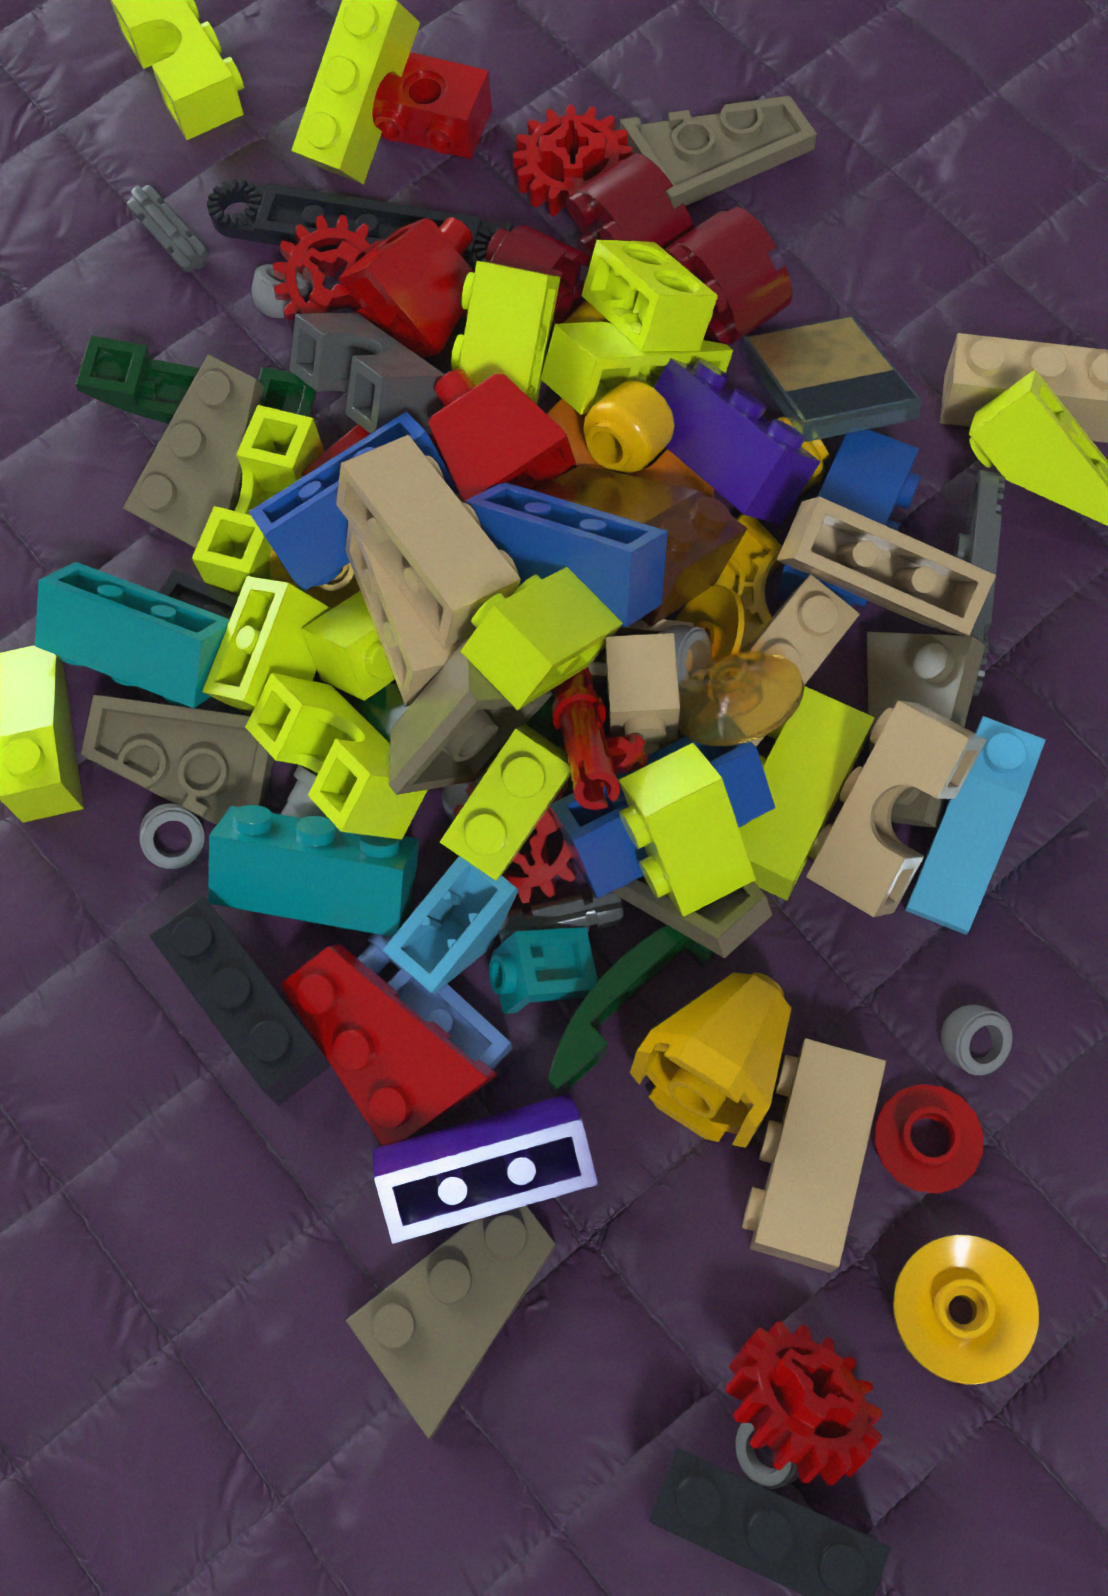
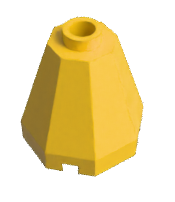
[630,973,791,1148]

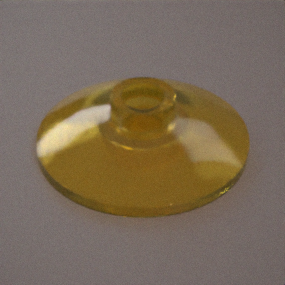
[678,651,804,746]

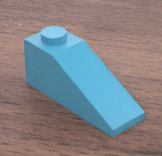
[905,716,1046,935]

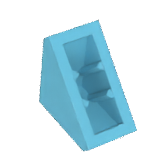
[382,856,519,994]

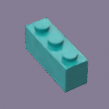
[35,562,230,709]
[208,805,419,937]

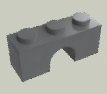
[290,313,445,434]

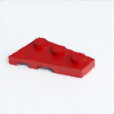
[280,944,498,1146]

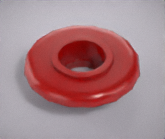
[875,1084,983,1194]

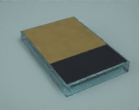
[744,316,921,442]

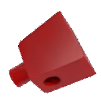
[338,217,475,358]
[428,369,576,502]

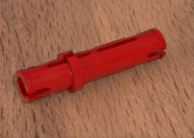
[551,667,620,810]

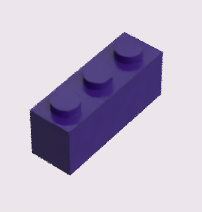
[654,358,820,525]
[372,1094,598,1244]

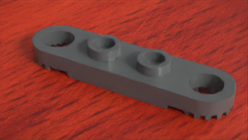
[953,470,1005,697]

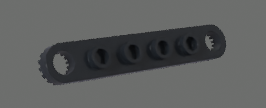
[207,179,519,272]

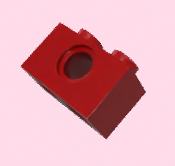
[372,52,492,159]

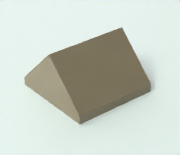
[388,637,553,795]

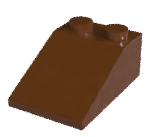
[533,465,748,627]

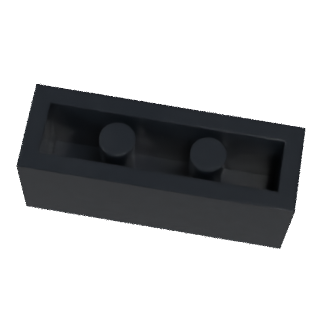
[149,895,331,1106]
[647,1446,891,1596]

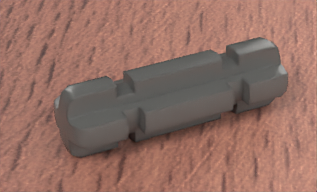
[127,185,209,272]
[498,892,624,944]

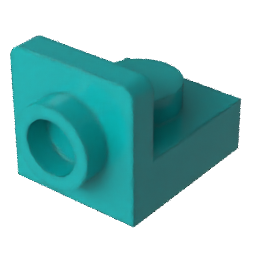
[489,927,598,1014]

